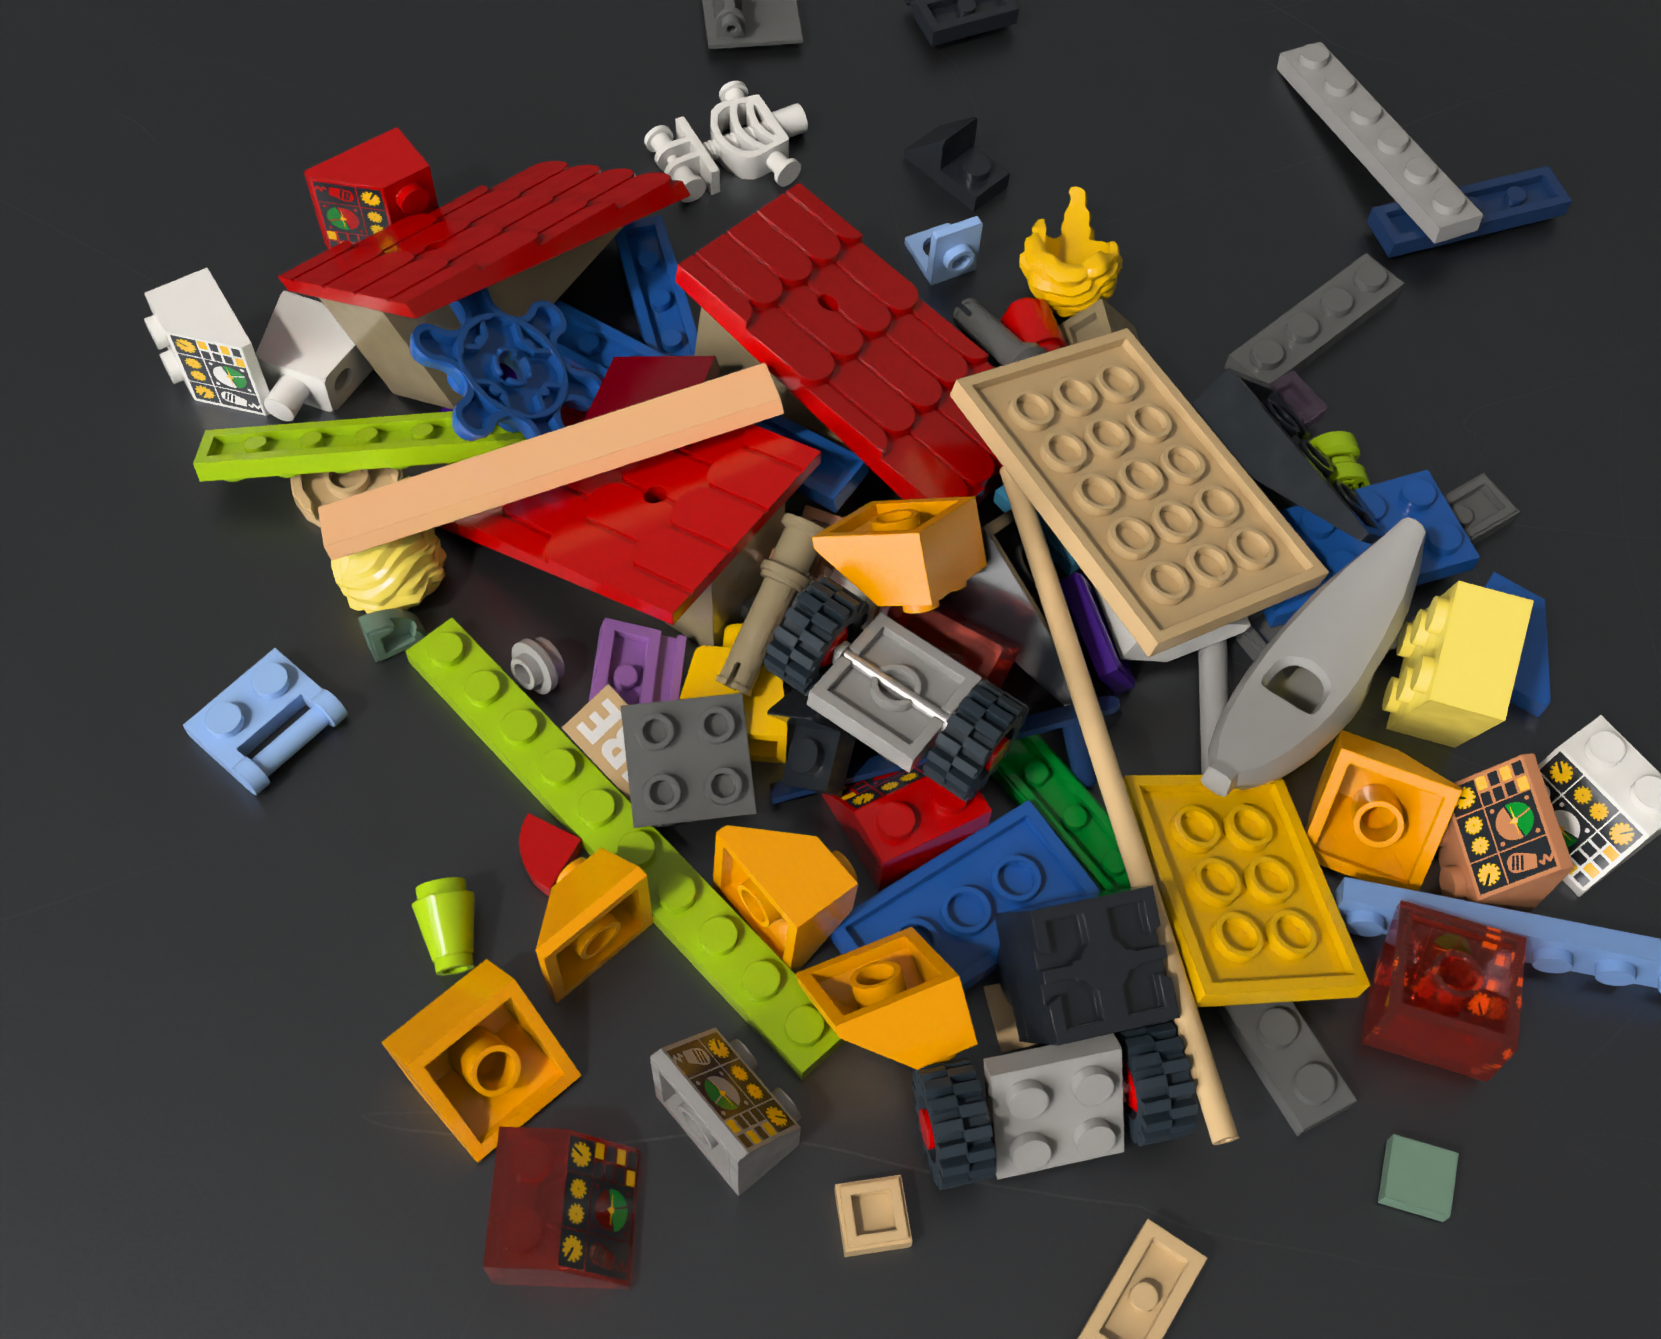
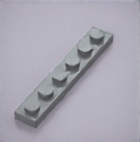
[1277,42,1483,244]

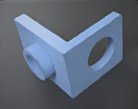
[904,216,983,285]

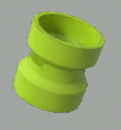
[1310,431,1370,490]

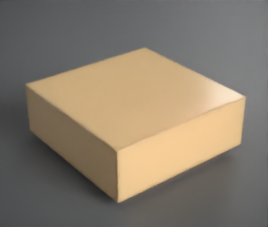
[834,1175,912,1257]

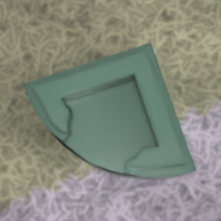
[358,609,428,662]

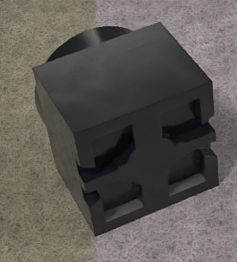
[994,885,1180,1046]

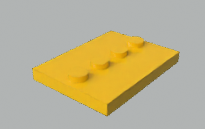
[1123,775,1370,1007]

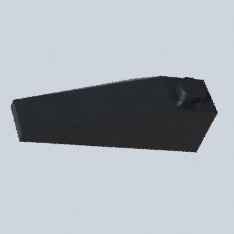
[1191,368,1385,544]
[944,509,1123,731]

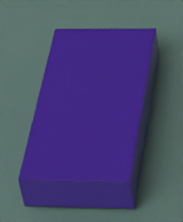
[1059,572,1136,695]

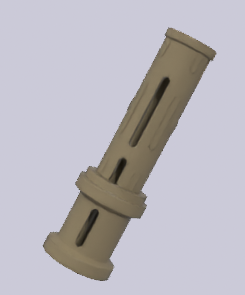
[715,513,824,697]

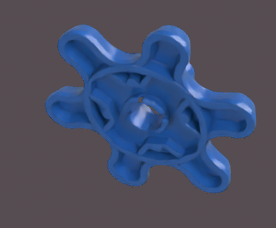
[409,288,602,441]

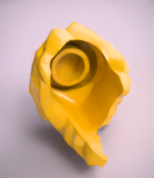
[1019,186,1123,317]

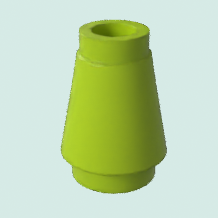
[411,877,475,976]

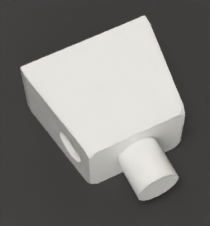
[256,290,374,421]

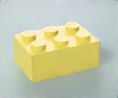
[1382,581,1534,748]

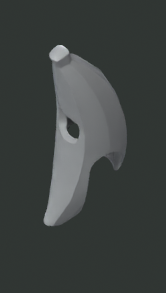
[1201,517,1426,797]

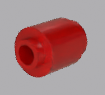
[1000,297,1067,352]

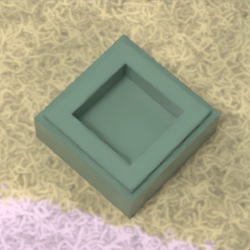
[1378,1134,1459,1222]

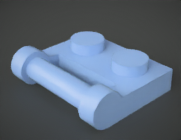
[183,648,348,795]

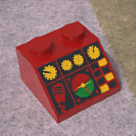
[304,127,439,249]
[822,763,992,892]

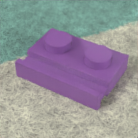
[589,618,687,705]

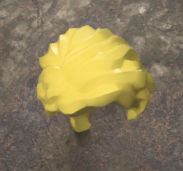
[331,476,447,614]

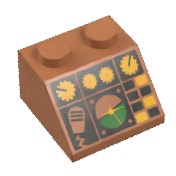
[1436,753,1574,913]

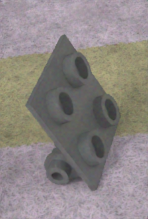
[702,0,803,49]
[620,693,757,828]

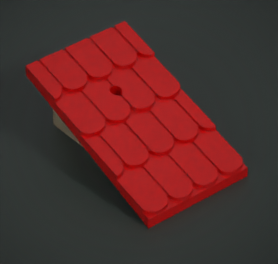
[277,161,691,410]
[675,183,1003,506]
[438,366,821,647]

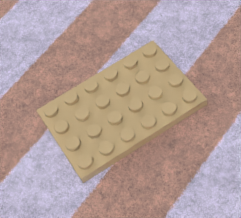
[950,328,1329,657]

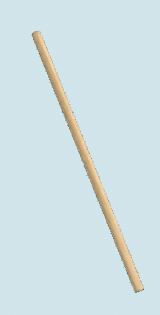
[1000,466,1239,1145]

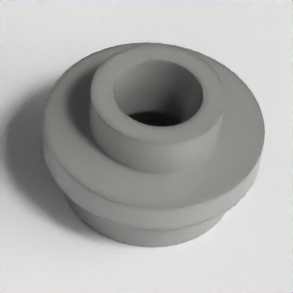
[510,637,565,694]

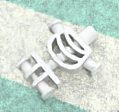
[644,81,808,203]

